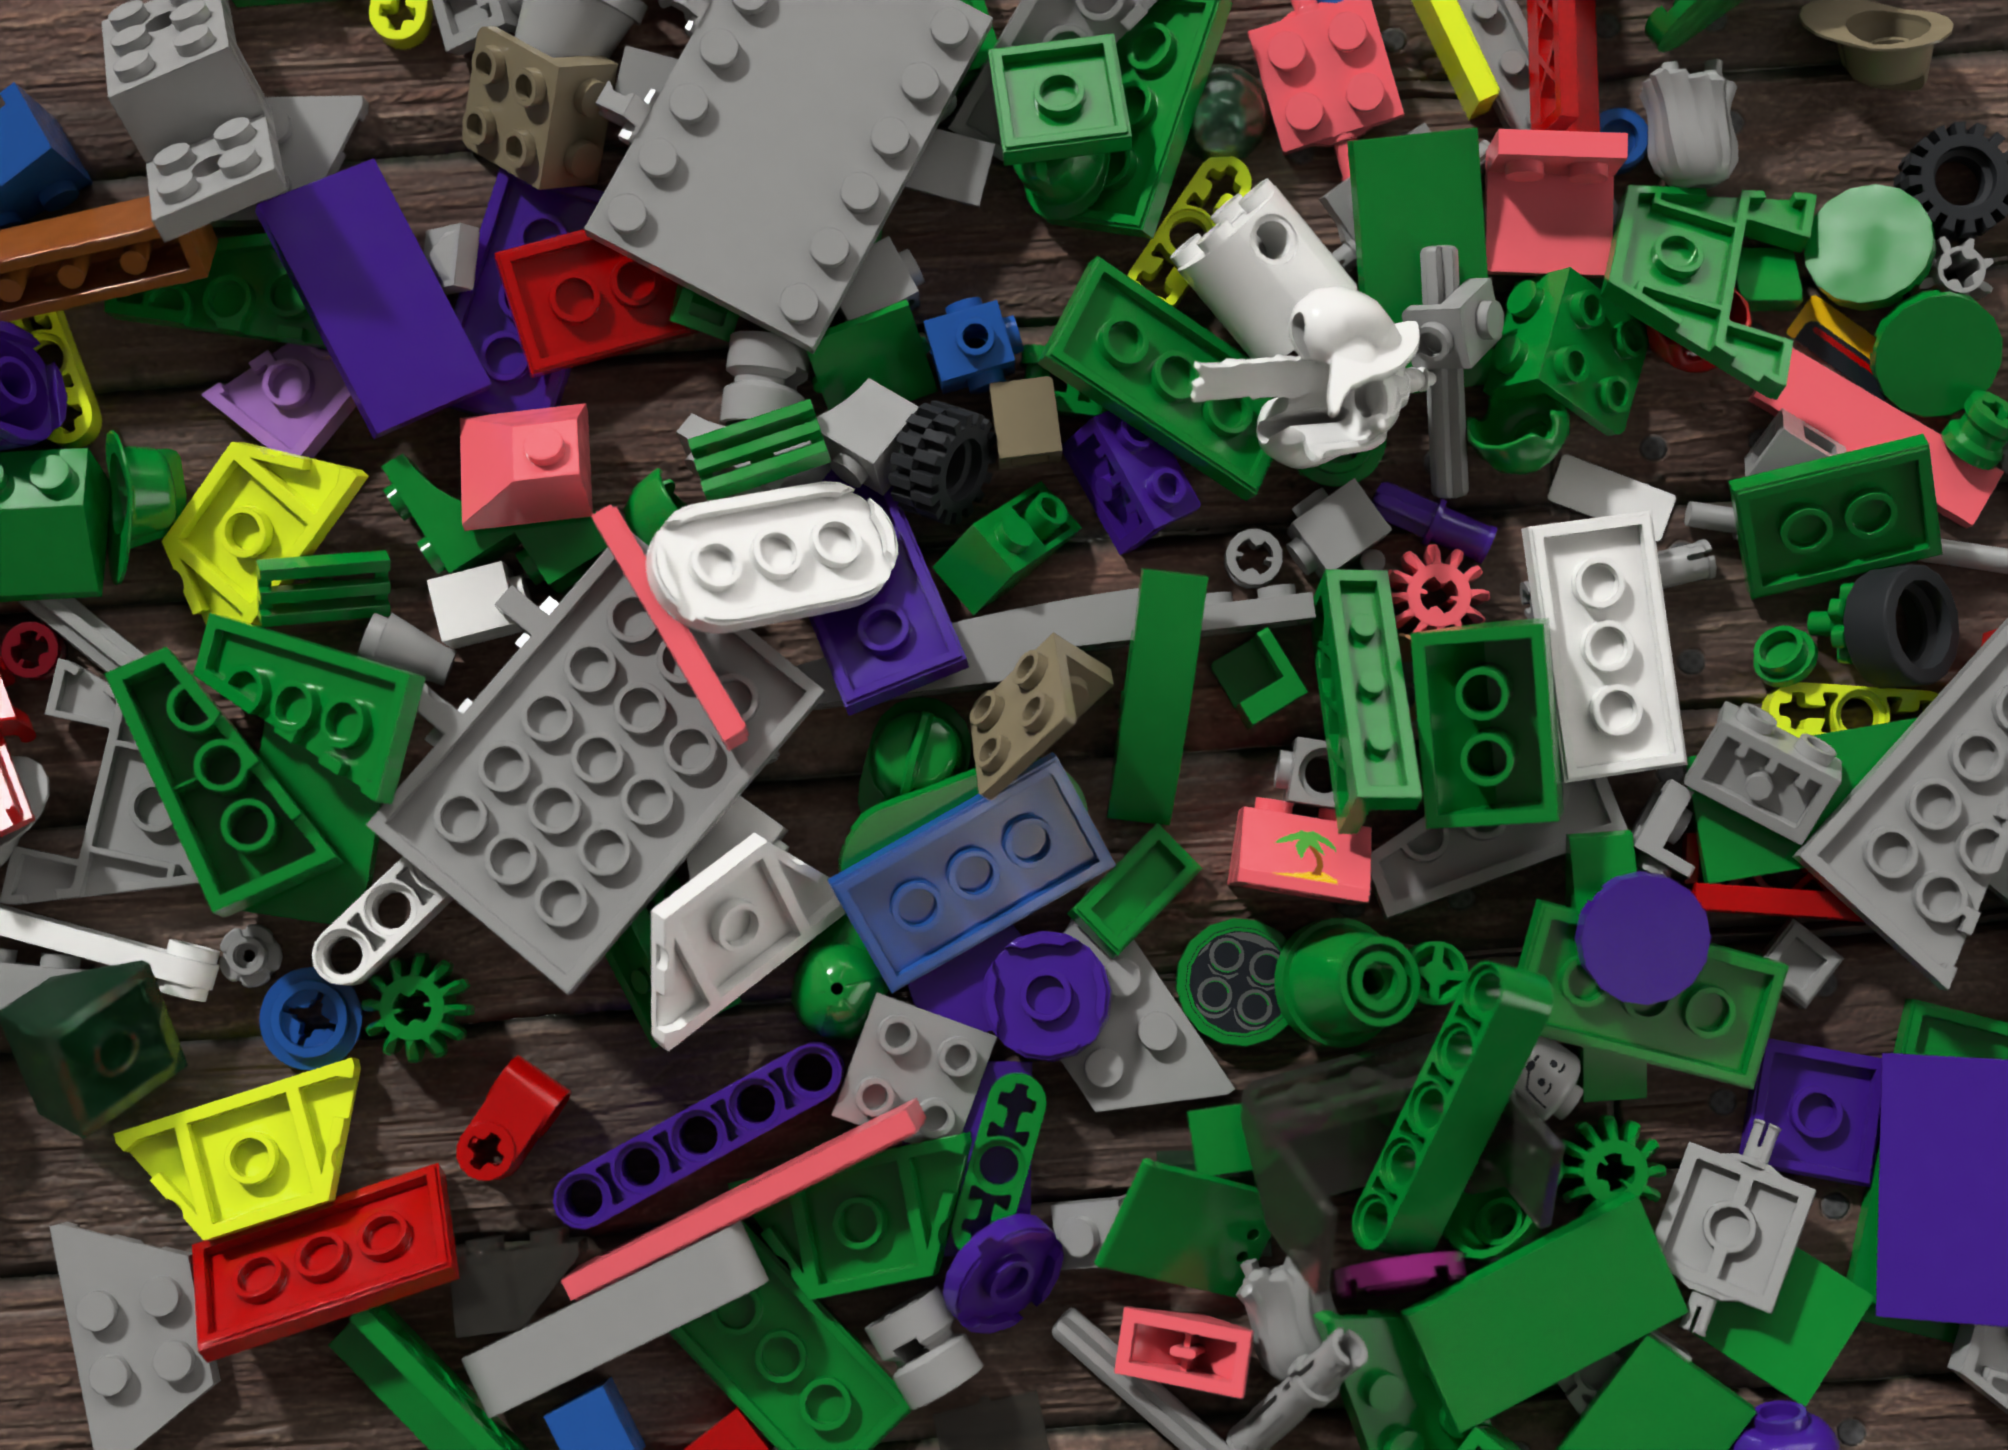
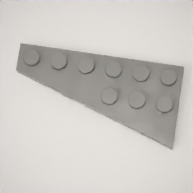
[1793,618,2008,990]

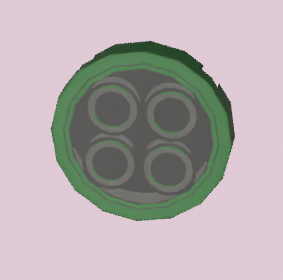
[1175,918,1289,1046]

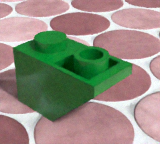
[932,481,1082,616]

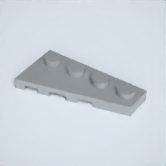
[948,0,1158,161]

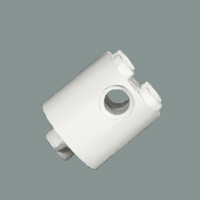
[1170,178,1357,359]

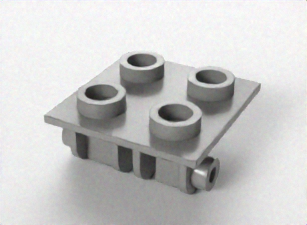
[831,992,997,1144]

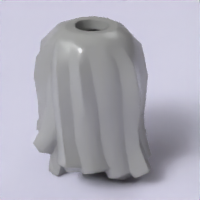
[1639,59,1738,189]
[1236,1244,1338,1382]

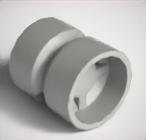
[719,331,810,426]
[864,1285,983,1410]

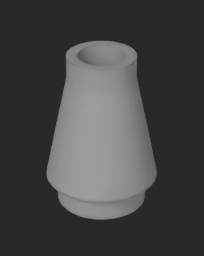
[357,613,457,686]

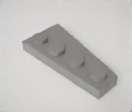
[1371,777,1628,920]

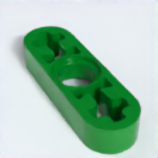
[951,1072,1046,1250]

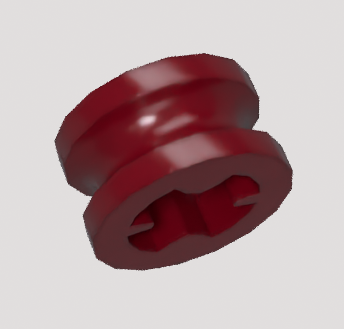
[1,622,68,681]

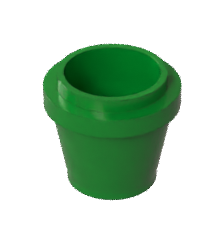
[1274,918,1420,1047]

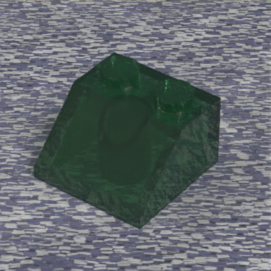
[0,960,188,1139]

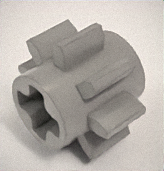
[1909,236,1994,299]

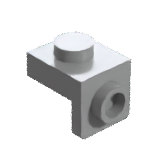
[1402,278,1504,369]
[1050,1194,1126,1270]

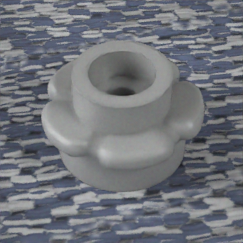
[219,924,283,988]

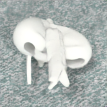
[1190,287,1437,469]

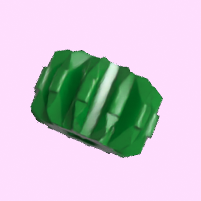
[361,952,475,1063]
[1557,1115,1667,1217]

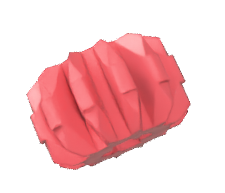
[1388,544,1490,635]

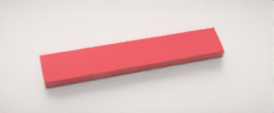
[561,1098,927,1301]

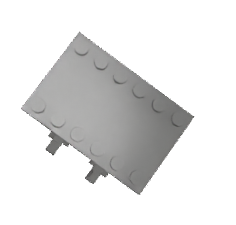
[584,0,993,354]
[366,533,825,995]

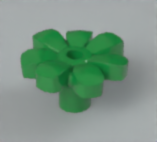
[1807,583,1854,664]

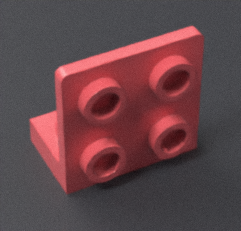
[1484,129,1628,279]

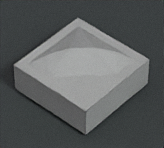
[424,223,480,295]

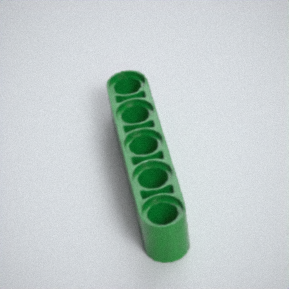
[1352,961,1553,1256]

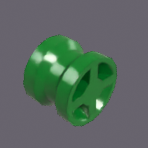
[1941,390,2008,470]
[1408,941,1469,1005]

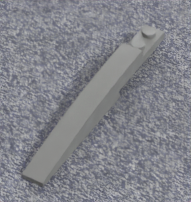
[796,584,1316,710]

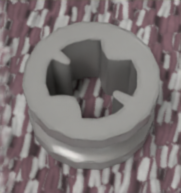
[1224,529,1283,589]

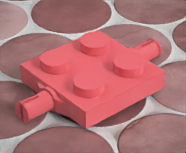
[1248,0,1404,181]

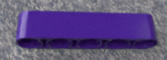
[553,1042,845,1229]

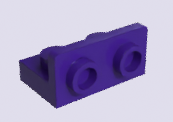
[1062,411,1200,556]

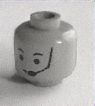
[1505,1036,1583,1125]

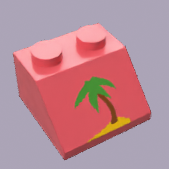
[1227,797,1372,905]

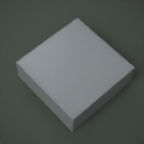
[1759,918,1844,1009]

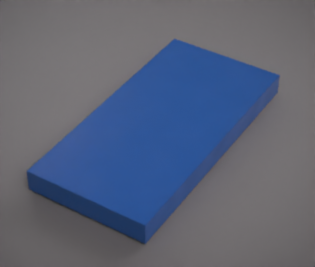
[827,752,1116,993]

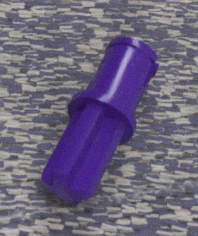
[1371,481,1497,564]

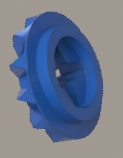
[259,967,365,1070]

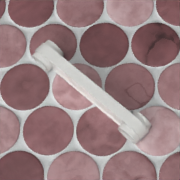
[0,904,220,1002]

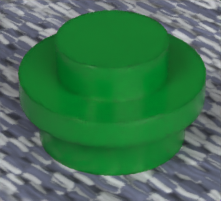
[1753,625,1818,687]

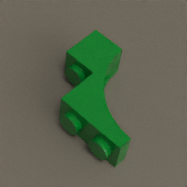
[381,453,608,594]

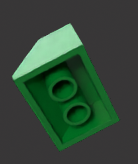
[0,448,111,602]
[1410,618,1564,829]

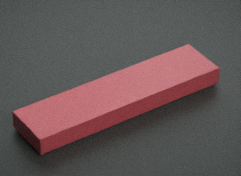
[1748,348,2004,529]
[591,504,749,752]

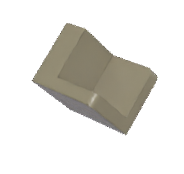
[989,376,1062,470]

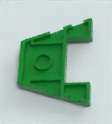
[1600,185,1817,400]

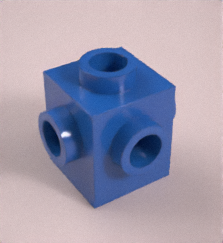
[923,297,1024,394]

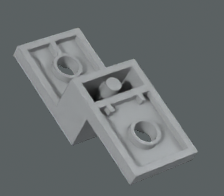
[101,0,287,242]

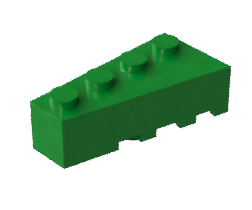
[104,646,345,918]

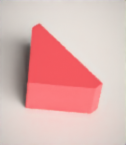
[1114,1306,1254,1399]

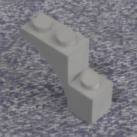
[676,378,919,496]

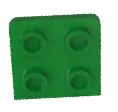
[1483,267,1649,436]

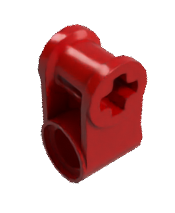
[456,1055,572,1181]

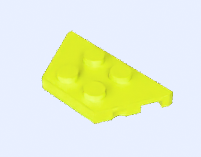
[161,442,369,627]
[114,1057,361,1240]

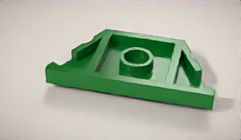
[728,1132,972,1300]
[1312,1309,1492,1450]

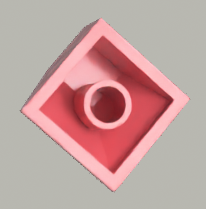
[460,403,593,531]

